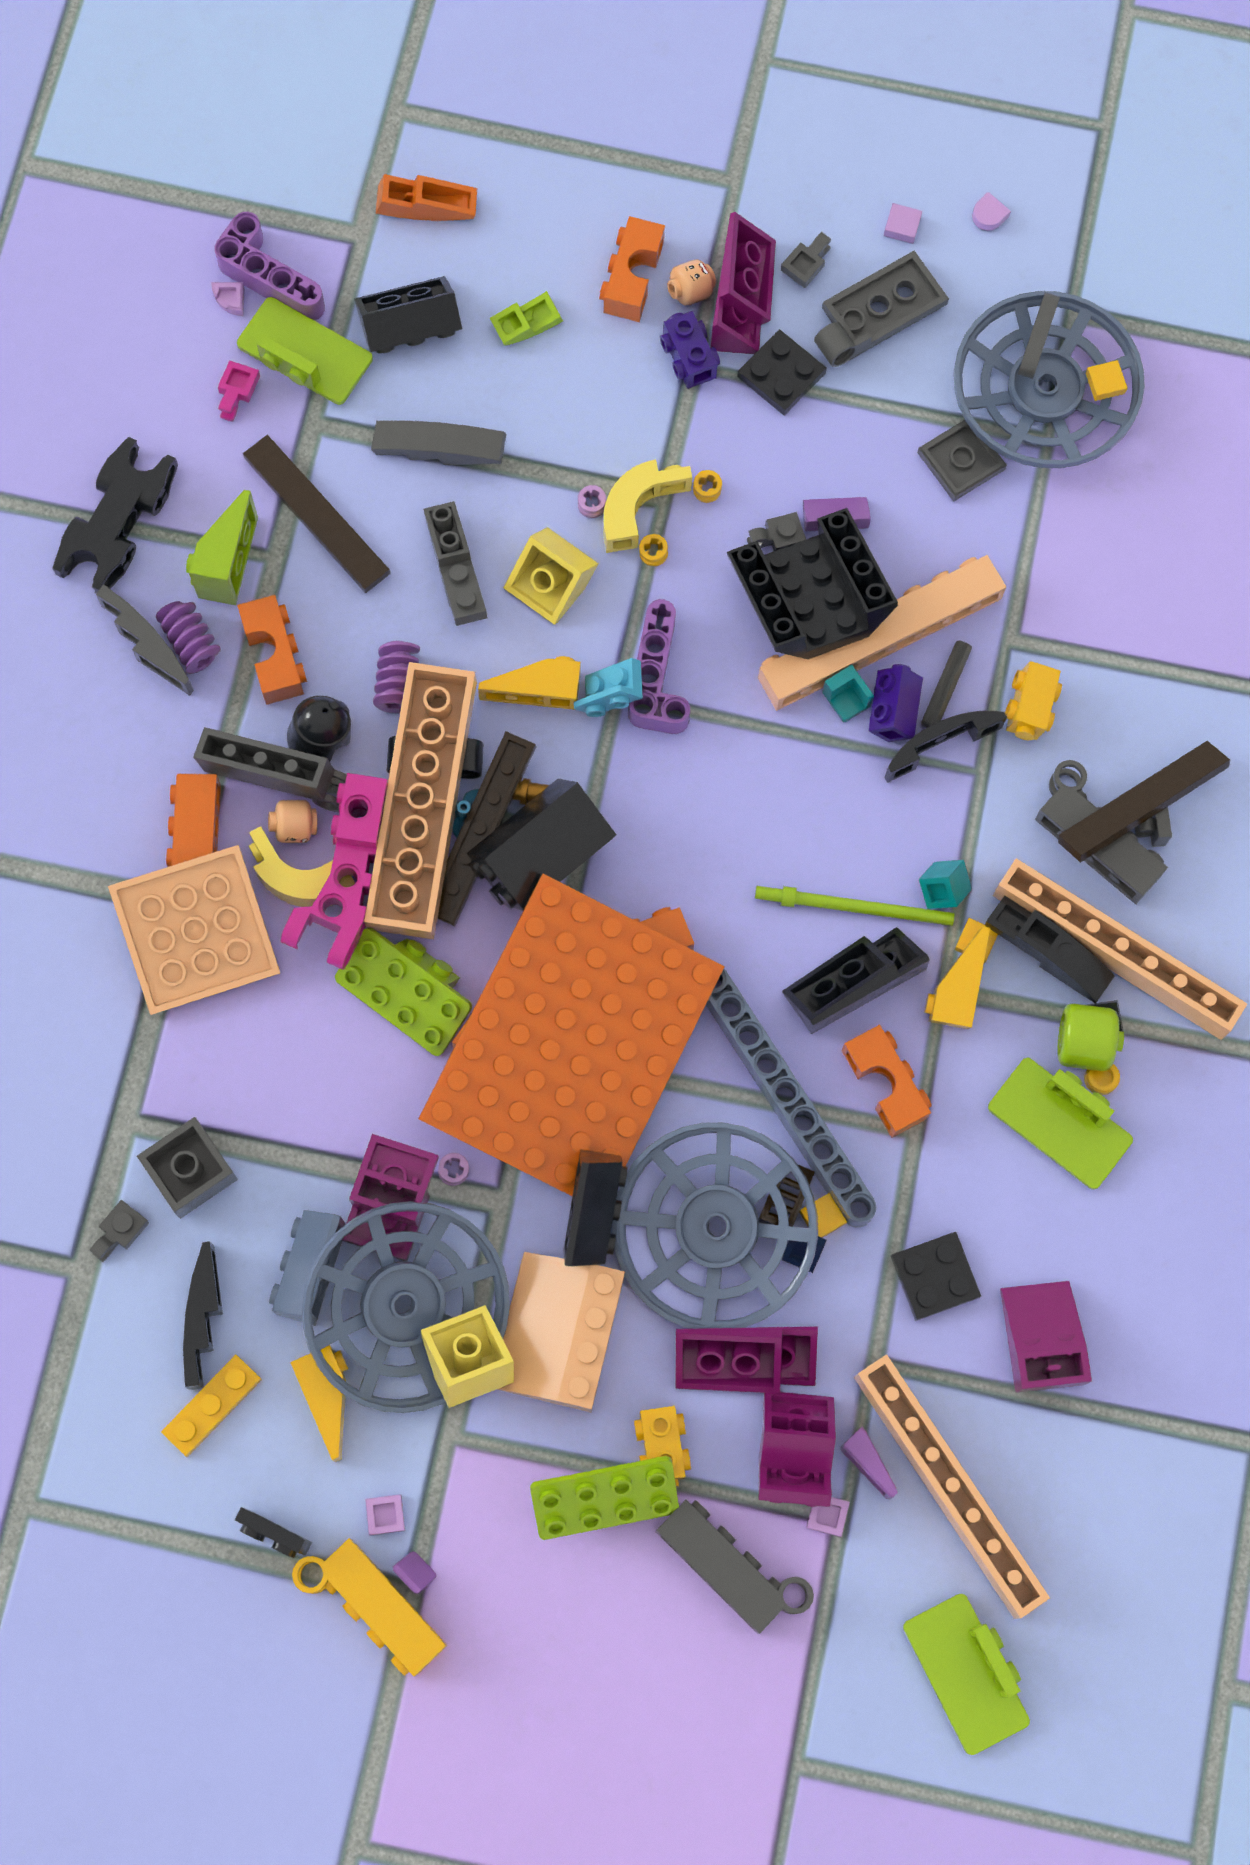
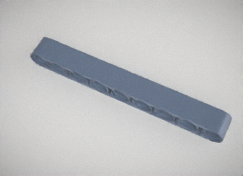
[706,969,876,1228]

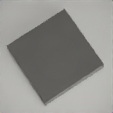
[917,420,1007,502]

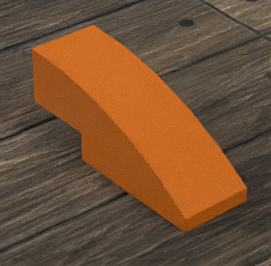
[376,174,477,221]

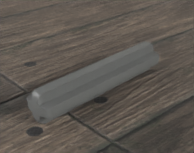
[921,640,972,728]

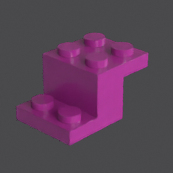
[342,1134,439,1261]
[758,1392,836,1507]

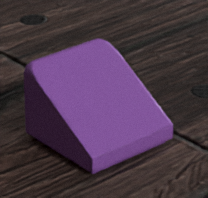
[392,1551,437,1594]

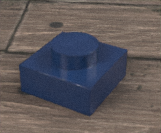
[782,1236,826,1273]

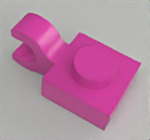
[218,360,260,422]

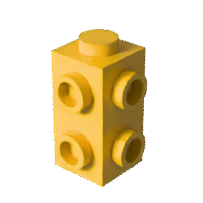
[1005,661,1062,740]
[634,1406,691,1487]

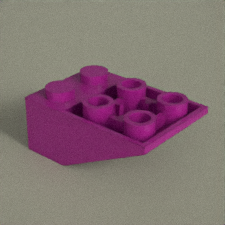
[1000,1281,1092,1393]

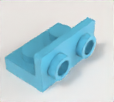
[574,658,643,717]

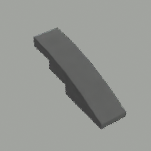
[371,421,507,465]
[96,584,194,696]

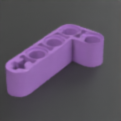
[214,211,325,320]
[628,599,690,734]

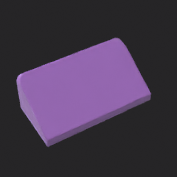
[803,497,871,531]

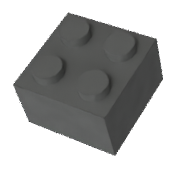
[137,1117,238,1219]

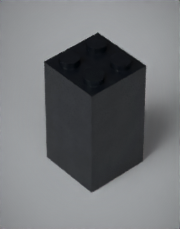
[467,779,616,911]

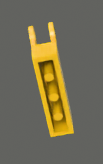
[292,1538,448,1677]

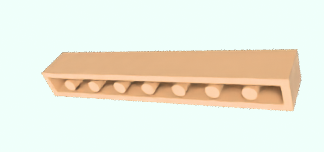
[758,555,1006,711]
[993,858,1247,1040]
[854,1354,1050,1619]

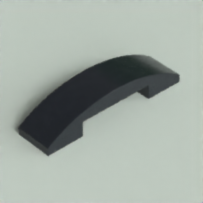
[884,711,1007,783]

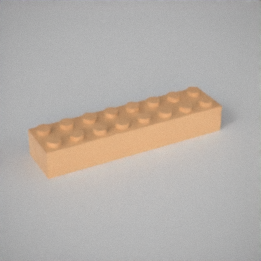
[364,662,477,939]

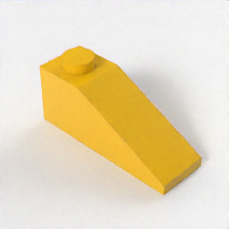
[478,656,581,710]
[924,927,990,1029]
[290,1345,348,1462]

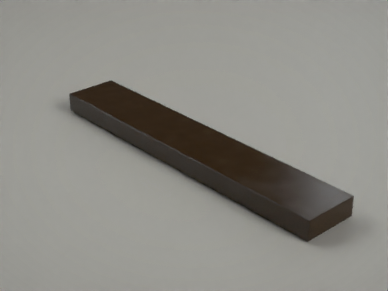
[243,434,390,593]
[437,731,537,927]
[1058,741,1230,863]

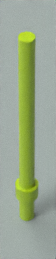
[755,886,955,926]

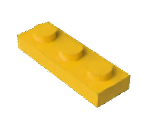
[161,1354,262,1457]

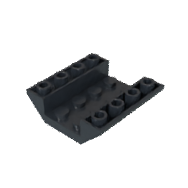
[727,508,898,659]

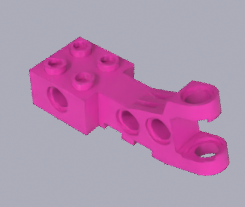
[280,773,388,970]

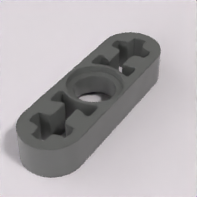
[1018,292,1060,379]

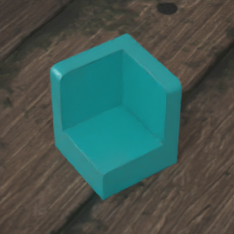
[822,665,874,722]
[919,860,972,909]

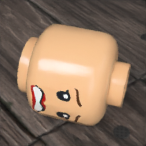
[667,259,716,306]
[268,800,317,843]

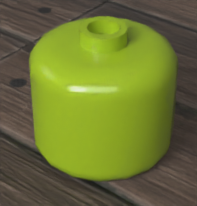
[1057,1004,1124,1071]

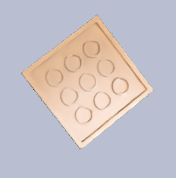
[108,845,281,1015]

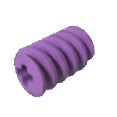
[156,601,221,674]
[373,641,420,713]

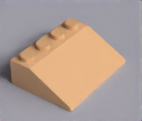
[497,1252,625,1413]

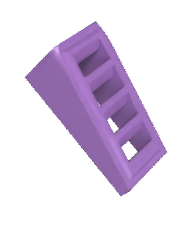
[840,1427,898,1500]

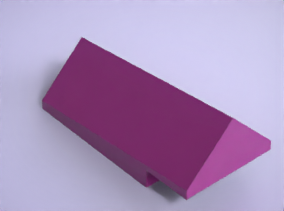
[711,212,776,354]
[675,1326,818,1393]

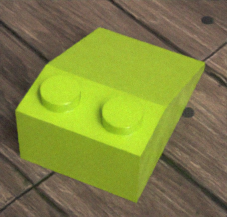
[186,490,258,605]

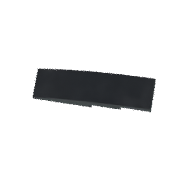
[183,1241,223,1390]

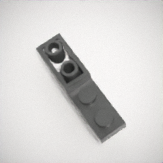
[423,501,487,626]

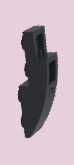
[985,896,1115,1004]

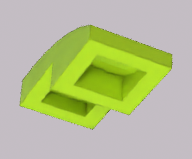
[490,291,563,346]

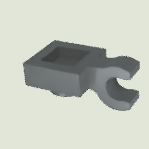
[781,232,831,288]
[747,512,806,551]
[90,1200,149,1262]

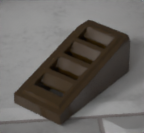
[759,1164,815,1227]

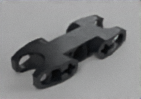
[52,437,178,593]

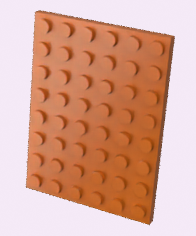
[418,874,725,1196]

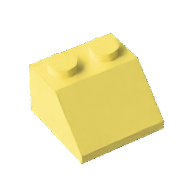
[503,527,599,625]
[421,1305,514,1408]

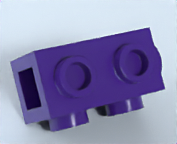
[660,311,720,389]
[868,664,923,742]

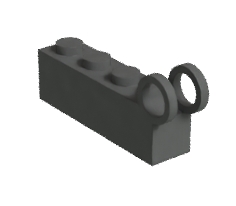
[193,727,347,812]
[1035,760,1168,904]
[655,1500,814,1634]

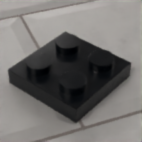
[737,329,827,416]
[890,1232,981,1321]
[235,1507,312,1558]

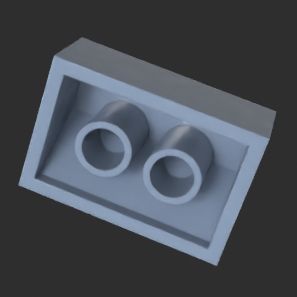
[269,1210,346,1326]

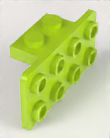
[237,297,373,405]
[335,927,472,1056]
[988,1058,1133,1190]
[530,1456,679,1540]
[903,1594,1030,1755]

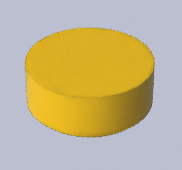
[1084,1064,1120,1095]

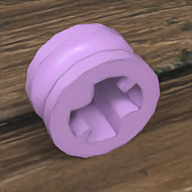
[578,485,606,518]
[438,1153,469,1186]

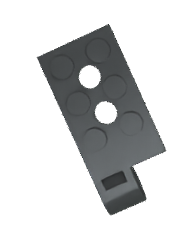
[814,251,949,367]

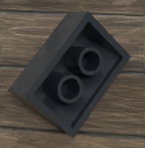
[354,276,462,353]
[563,1149,628,1267]

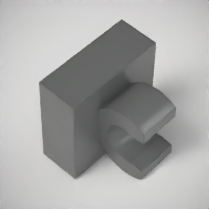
[1134,807,1172,847]

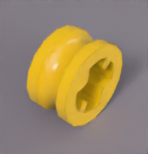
[693,470,722,503]
[639,534,668,566]

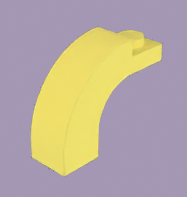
[603,459,692,553]
[248,826,355,907]

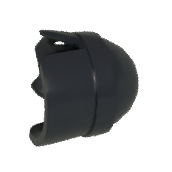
[287,695,351,761]

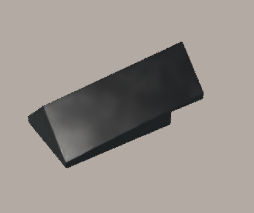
[782,927,930,1034]

